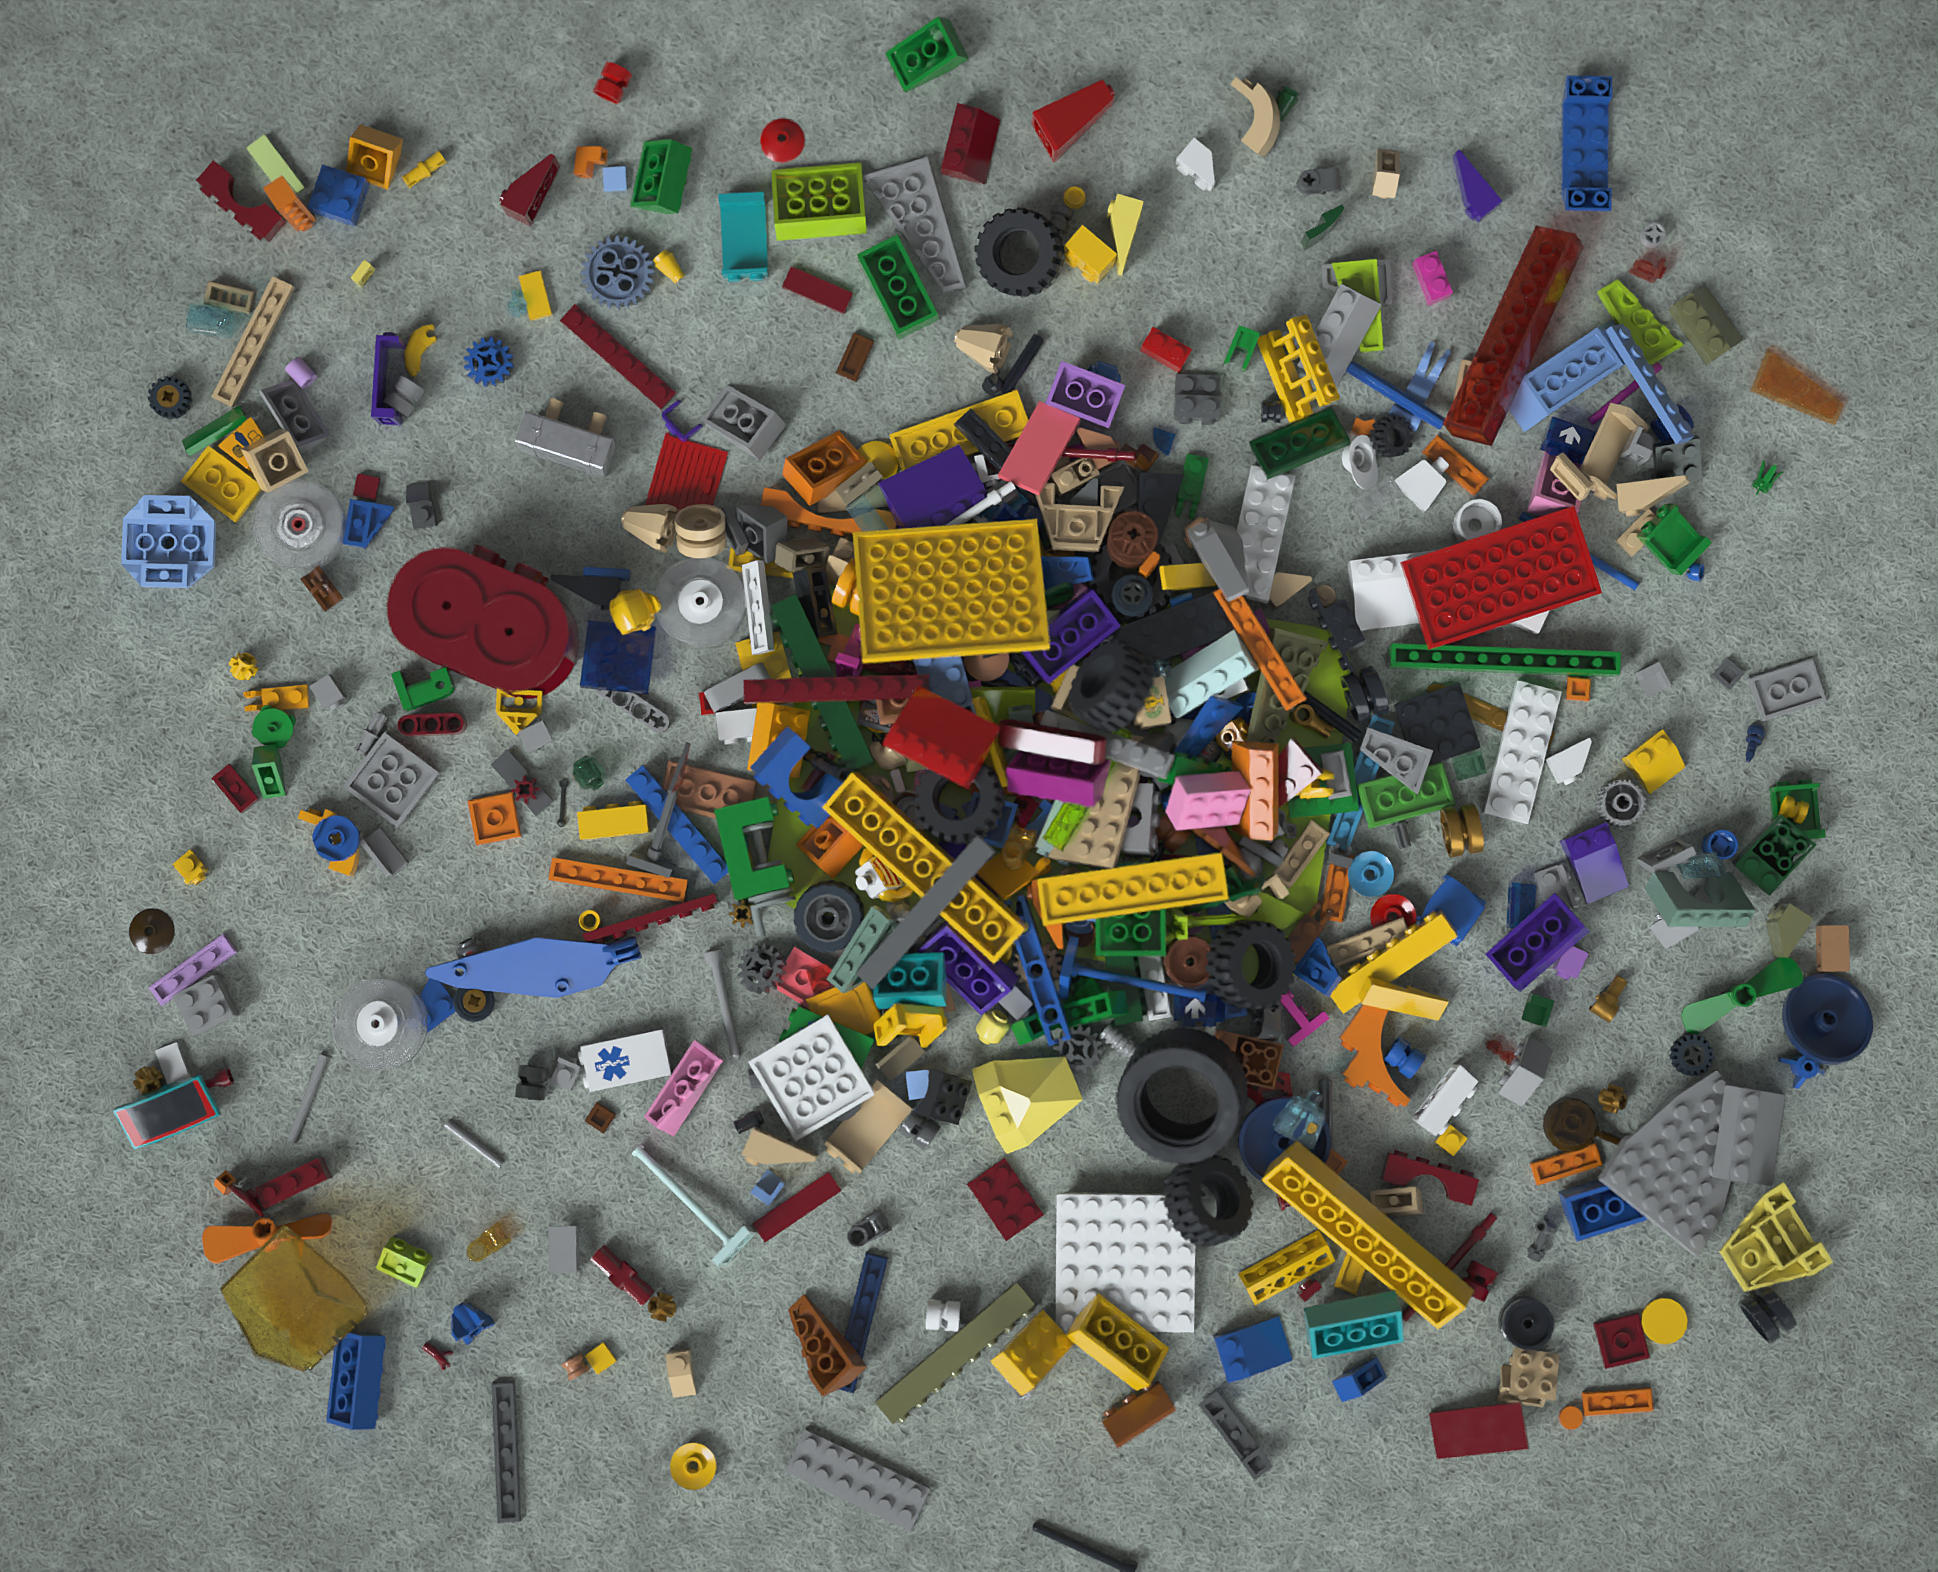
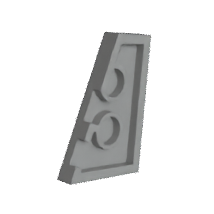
[1321,259,1392,305]
[1360,728,1433,794]

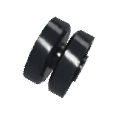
[1340,665,1389,723]
[1738,1286,1797,1344]
[1498,1296,1554,1350]

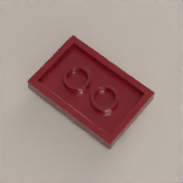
[967,1158,1044,1241]

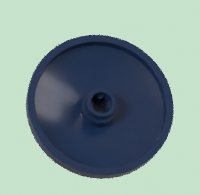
[1782,974,1873,1065]
[1238,1096,1331,1184]

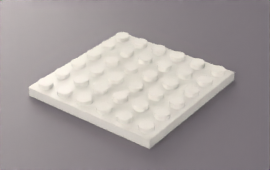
[1055,1193,1195,1332]

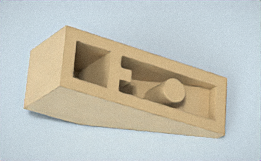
[1617,475,1690,517]

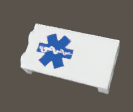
[578,1029,673,1092]

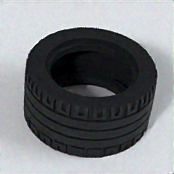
[1116,1027,1248,1164]

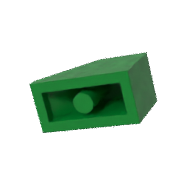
[252,744,286,799]

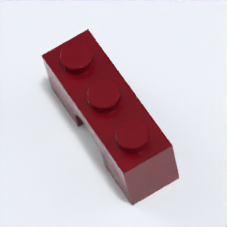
[255,1157,332,1209]

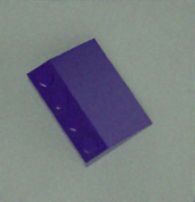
[878,444,993,529]

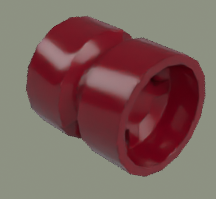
[1462,1260,1499,1302]

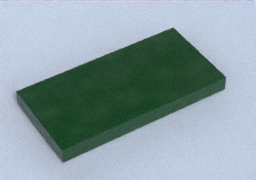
[1249,407,1351,480]

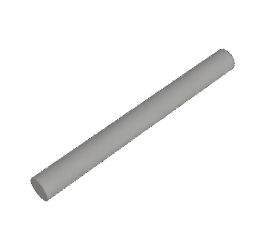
[287,1054,329,1143]

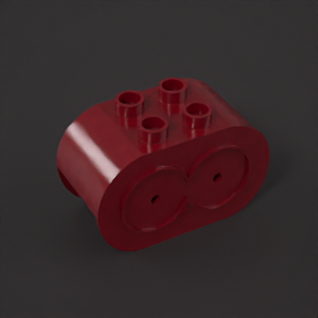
[387,544,580,699]

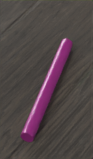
[1587,362,1663,426]

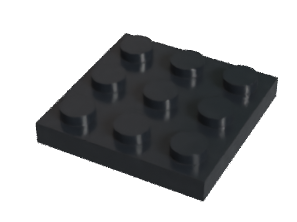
[1393,683,1481,765]

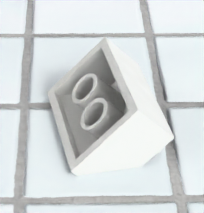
[1411,1064,1478,1136]

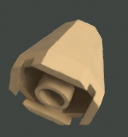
[954,324,1012,374]
[621,504,679,553]

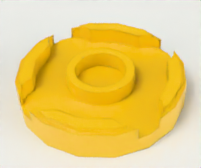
[1641,1297,1688,1344]

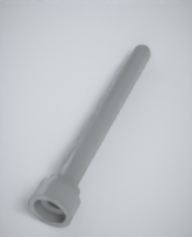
[704,949,740,1059]

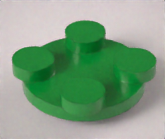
[252,704,296,748]

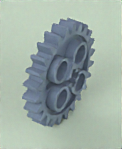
[581,235,655,310]

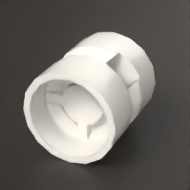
[926,1299,960,1332]

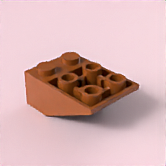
[1213,1029,1284,1090]

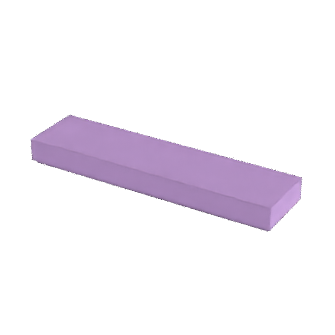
[148,933,237,1006]

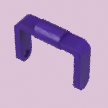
[662,400,703,442]

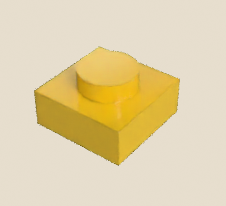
[1435,1124,1468,1157]

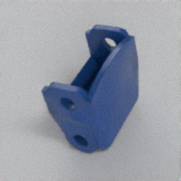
[1415,874,1486,947]

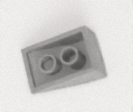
[701,385,786,461]

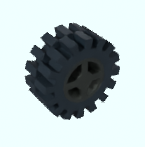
[1669,1034,1714,1076]

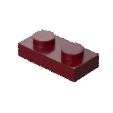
[211,764,260,813]

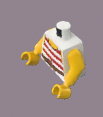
[855,848,917,903]

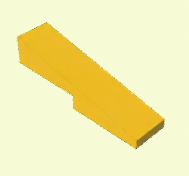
[1358,976,1449,1021]

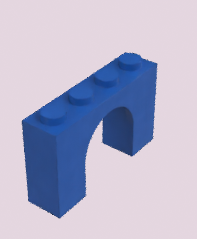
[750,727,845,829]

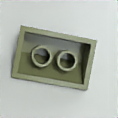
[1668,285,1744,365]

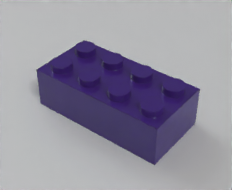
[1021,588,1121,684]
[1485,893,1590,992]

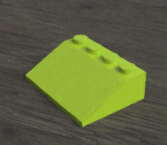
[771,163,867,241]

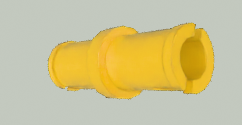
[401,151,447,189]

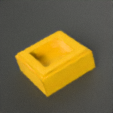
[585,1342,617,1375]

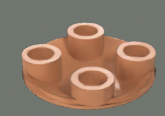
[964,652,1009,681]

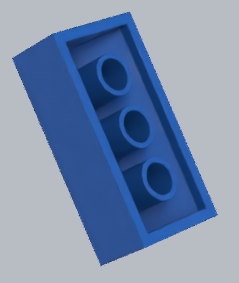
[1558,1179,1649,1242]
[326,1329,386,1430]

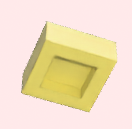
[351,260,375,287]

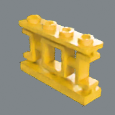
[1257,315,1340,423]

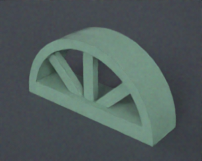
[827,906,898,993]

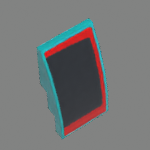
[113,1074,221,1150]

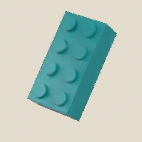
[1304,1290,1404,1359]

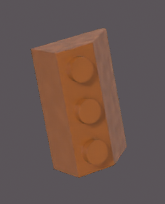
[1101,1381,1176,1448]

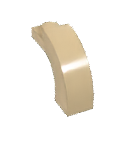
[1231,77,1280,157]

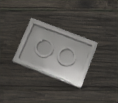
[1747,658,1828,722]

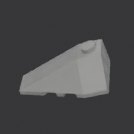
[1187,520,1249,602]

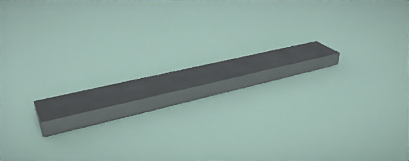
[856,835,995,989]

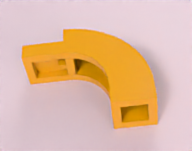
[298,808,360,877]

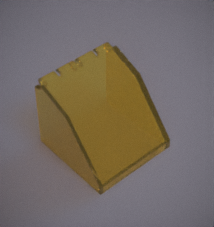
[220,1226,369,1372]

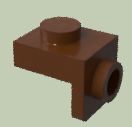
[1120,444,1159,473]

